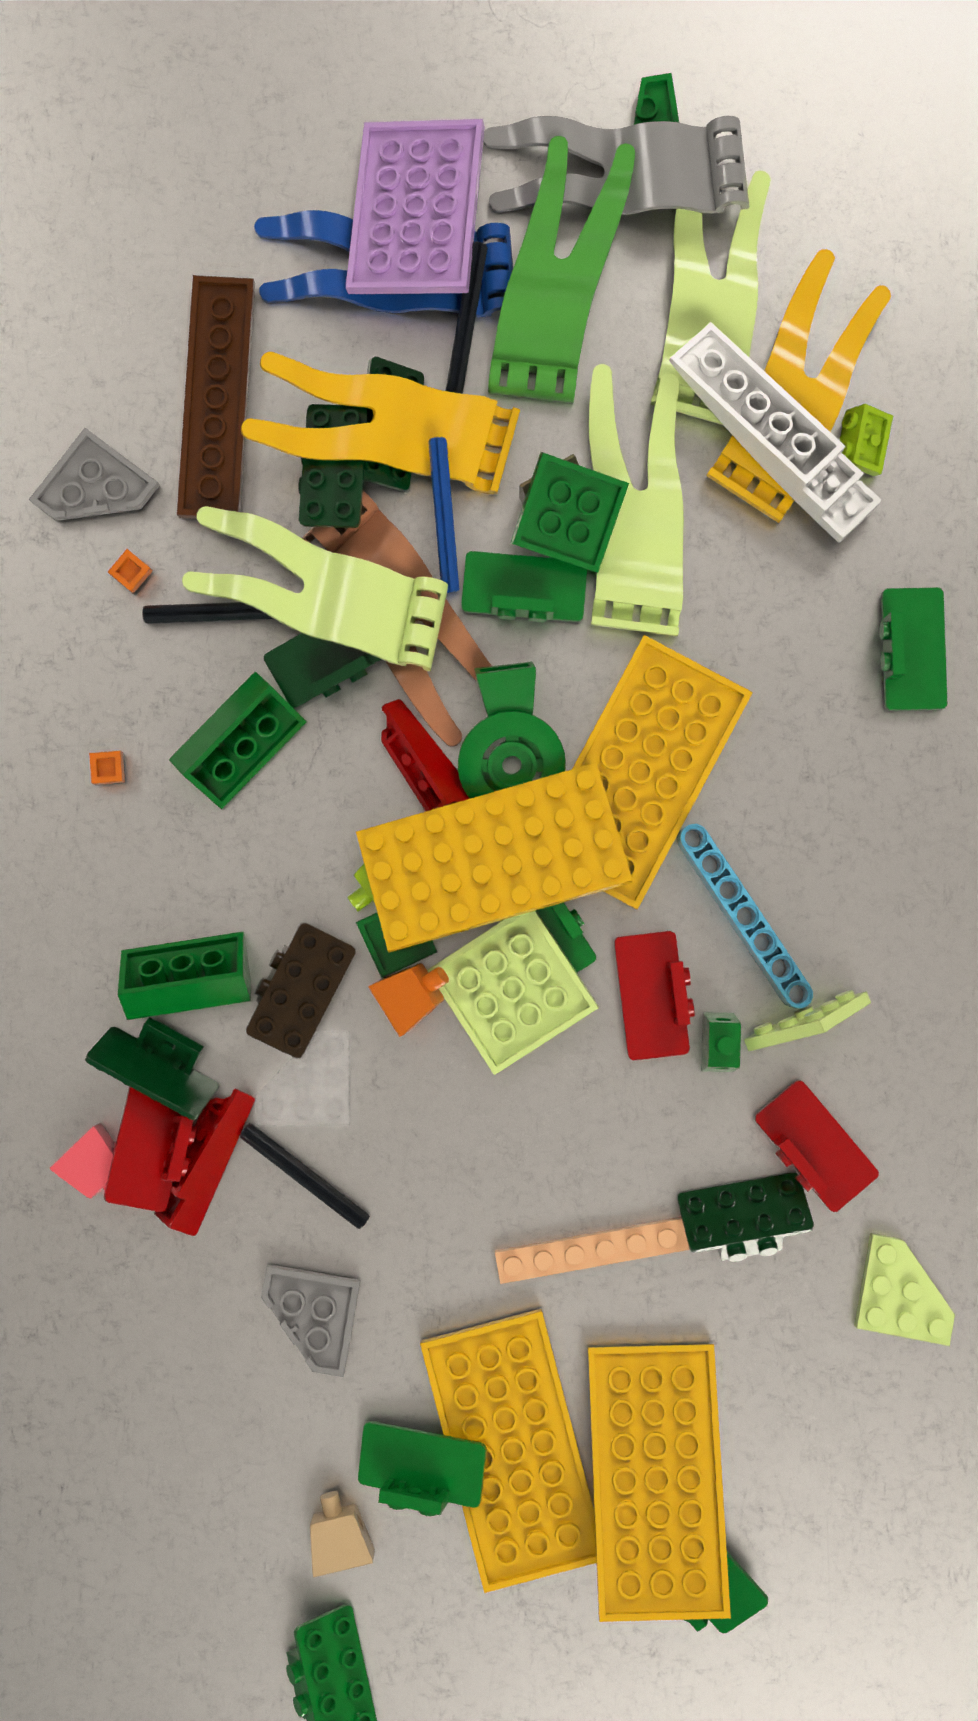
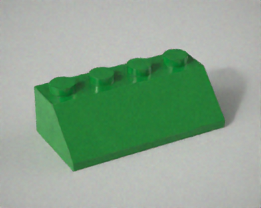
[169,672,307,809]
[117,932,251,1020]

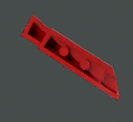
[381,699,470,811]
[154,1089,255,1236]

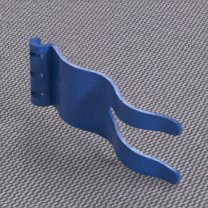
[254,210,513,317]

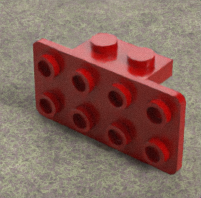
[614,931,695,1060]
[755,1080,879,1212]
[104,1086,196,1212]

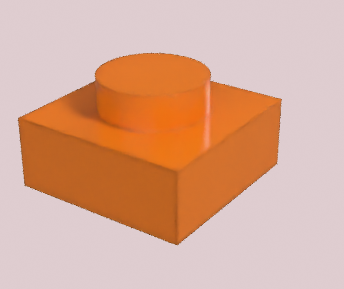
[108,549,153,594]
[89,751,125,785]

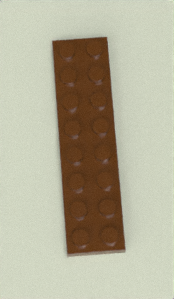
[177,275,255,519]

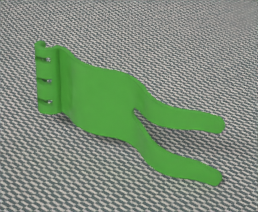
[488,136,635,403]

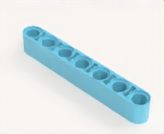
[677,824,813,1008]

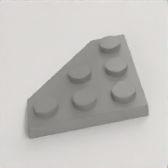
[29,428,160,521]
[261,1264,361,1377]

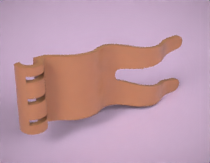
[302,490,492,747]

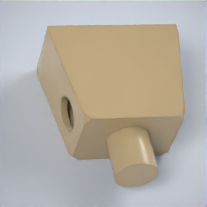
[310,1491,375,1577]

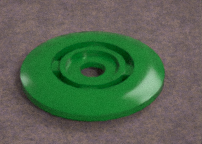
[458,711,566,799]

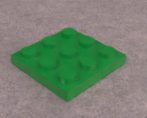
[510,452,629,573]

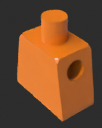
[369,963,449,1037]

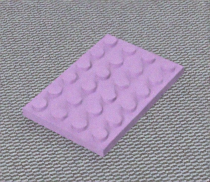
[346,119,485,294]

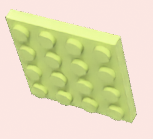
[427,910,599,1075]

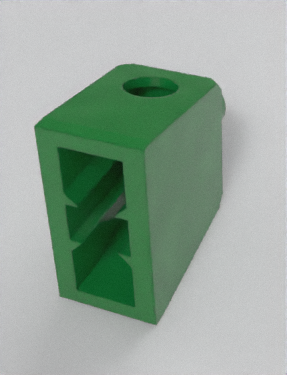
[474,661,536,717]
[701,1012,741,1072]

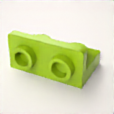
[839,404,893,476]

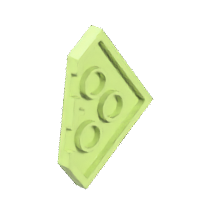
[744,990,871,1051]
[854,1233,955,1346]

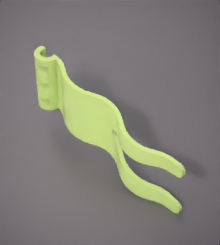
[650,171,771,425]
[589,364,684,637]
[182,506,448,671]

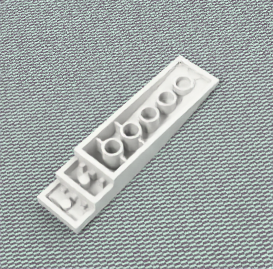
[669,322,882,543]

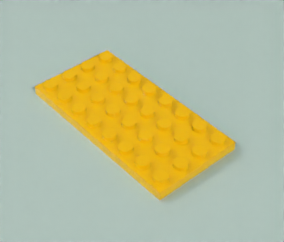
[572,635,753,910]
[356,762,633,953]
[420,1309,596,1593]
[588,1344,731,1622]

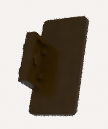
[246,922,356,1058]

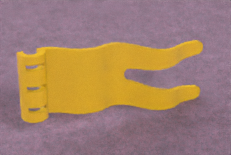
[706,249,891,523]
[241,352,520,494]

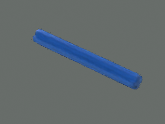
[428,437,459,593]

